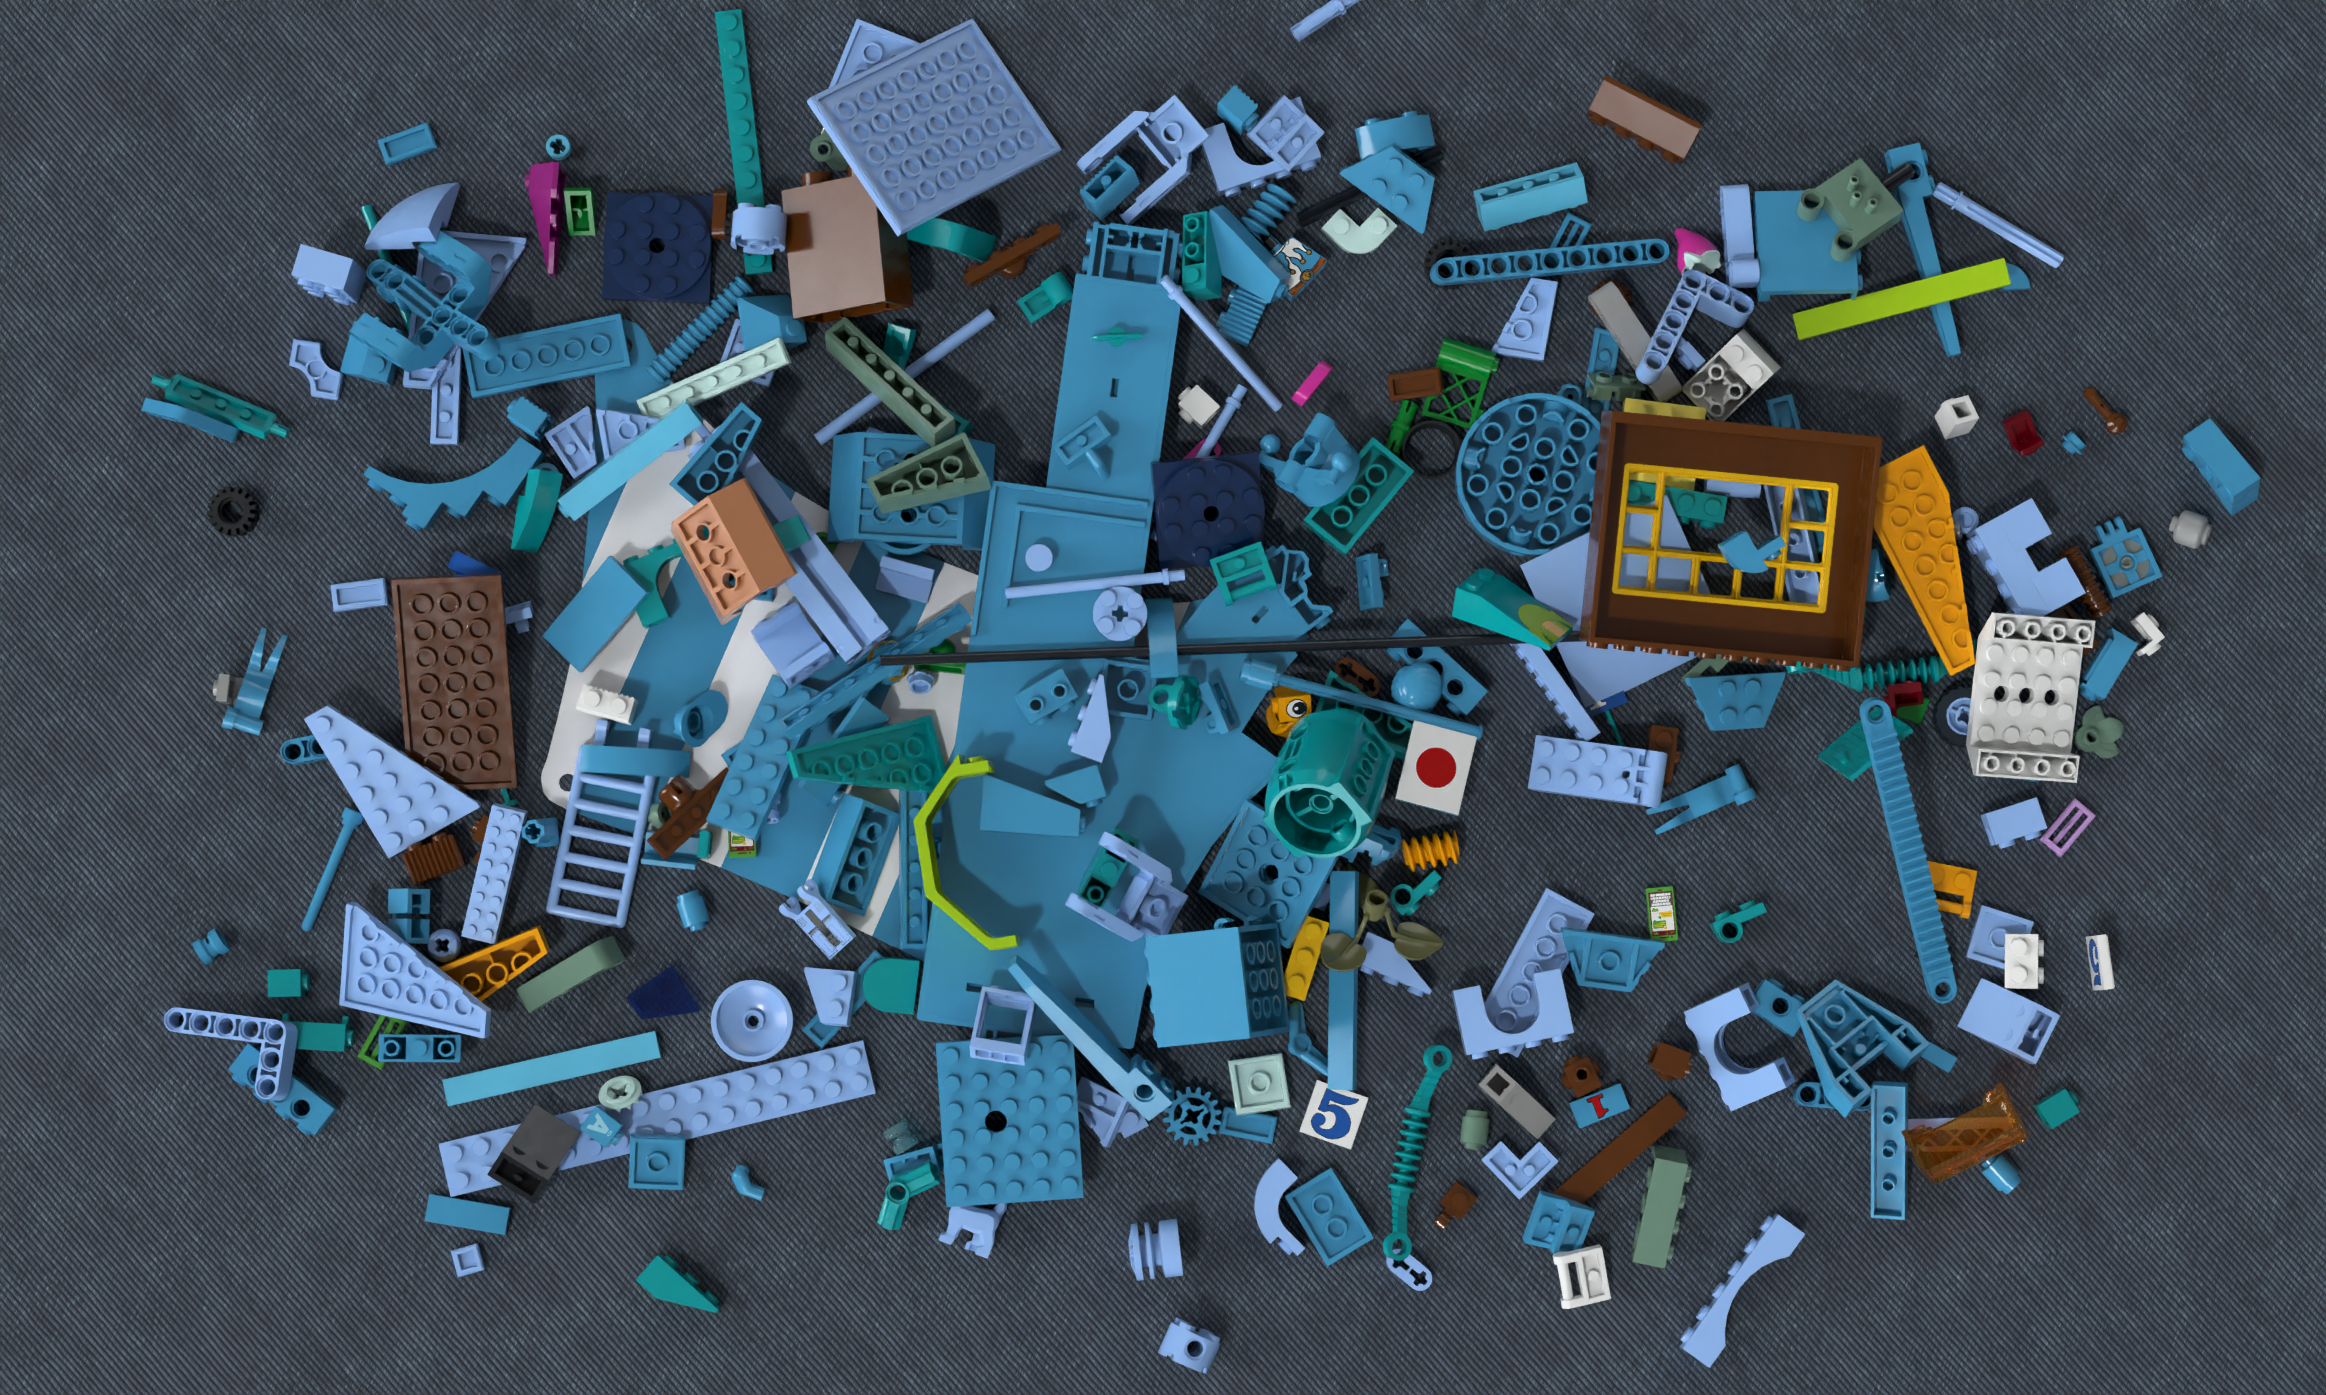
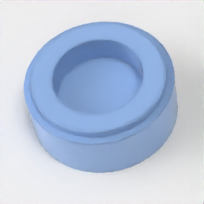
[1952,507,1979,535]
[1025,544,1053,572]

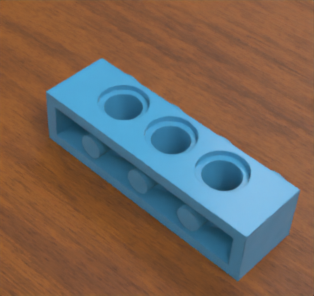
[1386,619,1488,717]
[228,1043,339,1136]

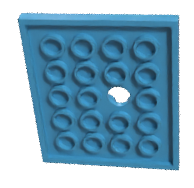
[936,1033,1084,1207]

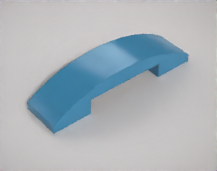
[1145,597,1178,678]
[580,745,691,778]

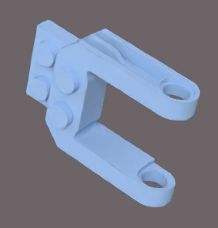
[1076,95,1211,225]
[1065,831,1188,942]

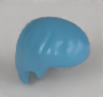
[1391,662,1442,713]

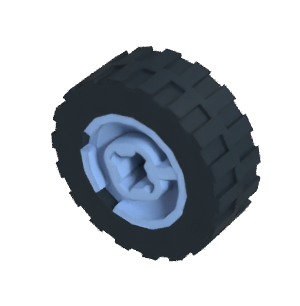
[1932,687,1972,748]

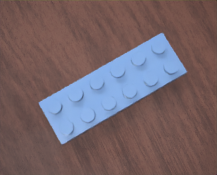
[1484,888,1594,1058]

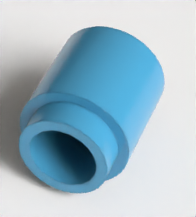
[676,890,710,932]
[1981,1153,2022,1194]

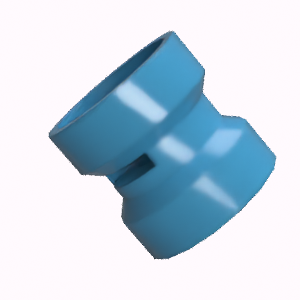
[192,928,230,965]

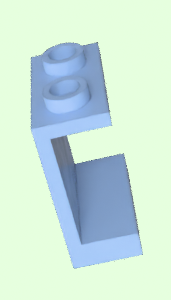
[751,601,835,689]

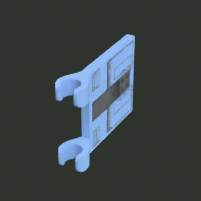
[779,879,856,959]

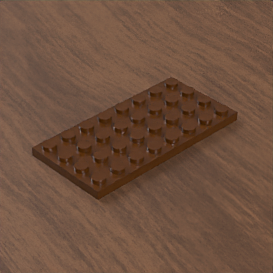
[391,573,518,790]

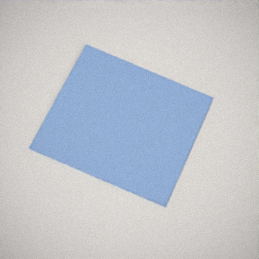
[1520,495,1711,707]

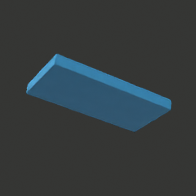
[543,556,650,672]

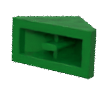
[564,188,596,236]

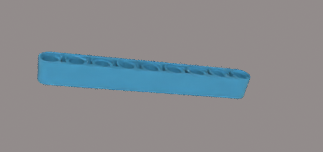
[1430,239,1670,286]

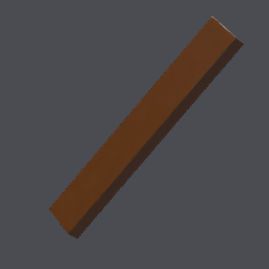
[1552,1093,1687,1204]

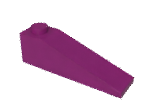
[525,162,566,278]

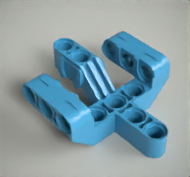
[349,231,501,372]

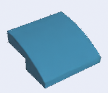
[1522,1191,1595,1254]

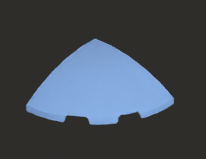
[364,183,460,250]

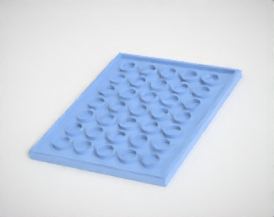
[807,18,1062,236]

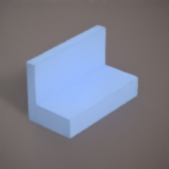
[875,556,936,604]

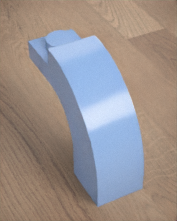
[1254,1158,1305,1256]

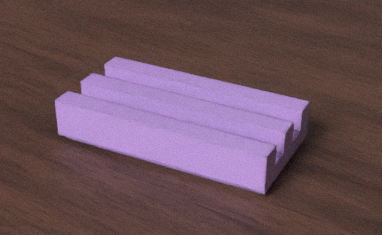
[2039,798,2096,857]

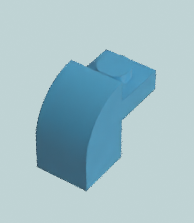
[1717,531,1786,573]

